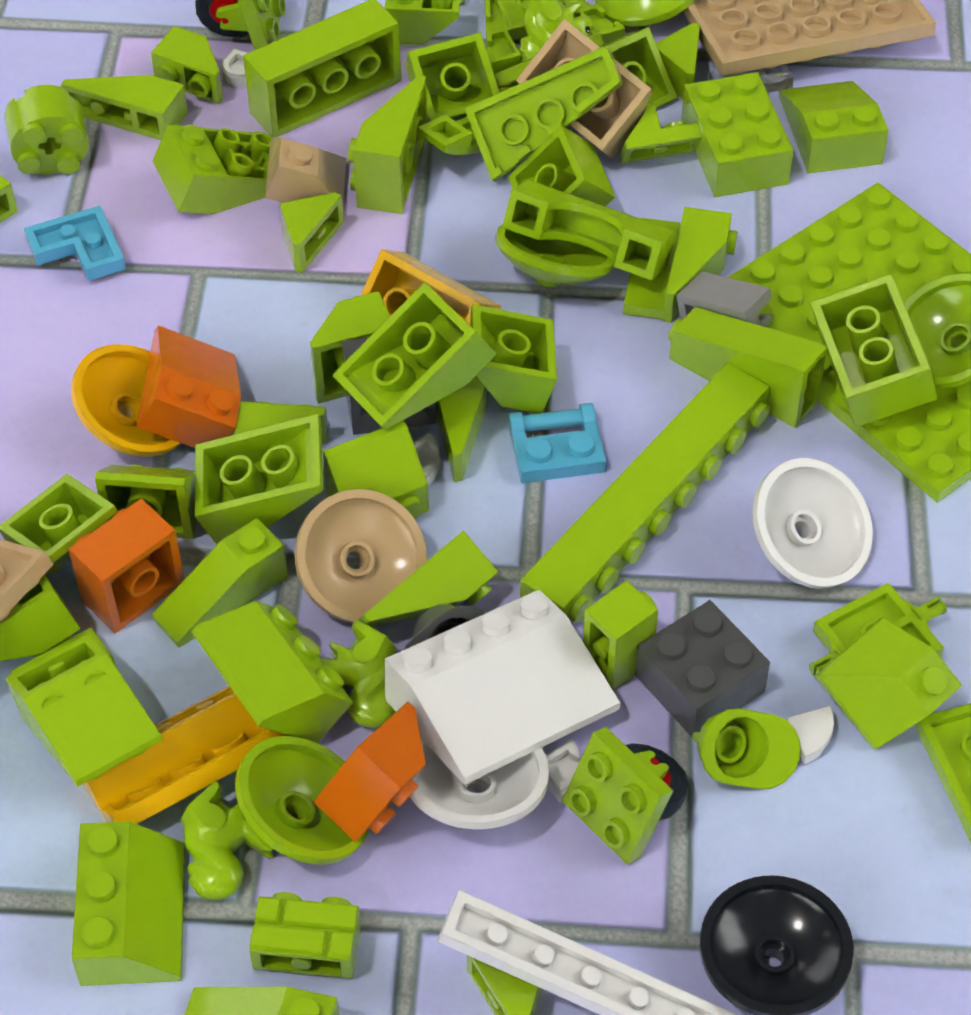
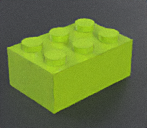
[681,72,794,198]
[810,274,938,427]

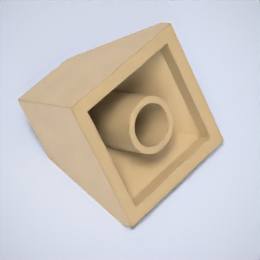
[265,137,347,209]

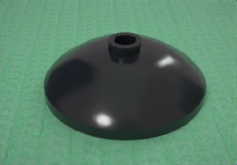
[699,875,854,1015]

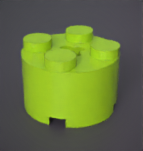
[4,85,89,175]

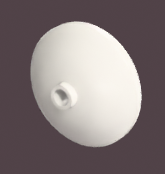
[753,458,873,589]
[410,739,549,830]

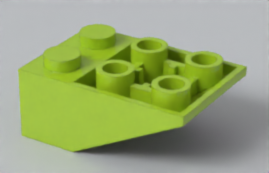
[153,124,272,214]
[5,634,163,787]

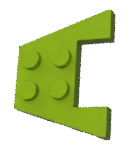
[484,0,625,73]

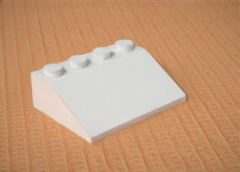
[385,590,620,785]

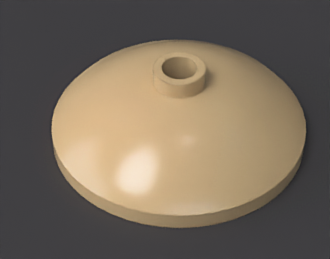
[294,489,427,623]

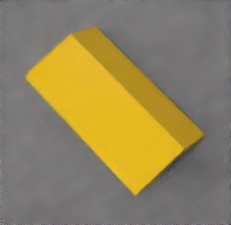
[83,686,286,824]

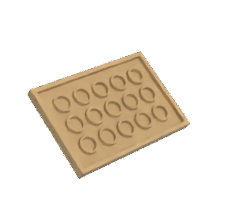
[683,0,936,76]

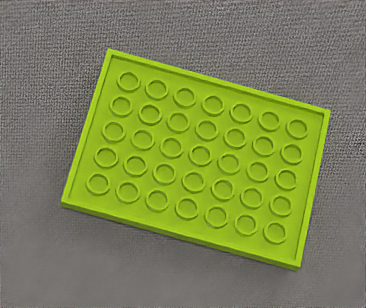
[728,182,971,503]

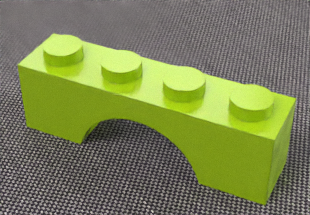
[502,180,676,280]

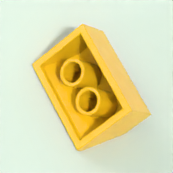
[360,249,501,326]

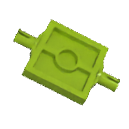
[809,583,947,681]

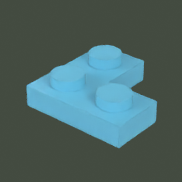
[24,206,126,281]

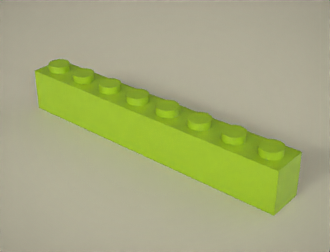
[520,362,770,623]

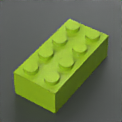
[243,0,401,137]

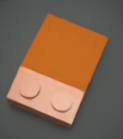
[136,325,241,448]

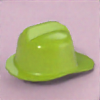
[692,708,800,789]

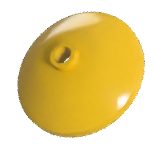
[71,344,181,457]

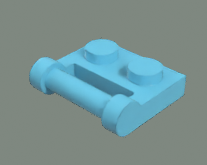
[508,402,606,483]

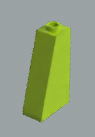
[668,307,827,428]

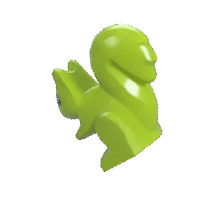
[518,0,592,62]
[320,620,397,728]
[181,781,273,901]

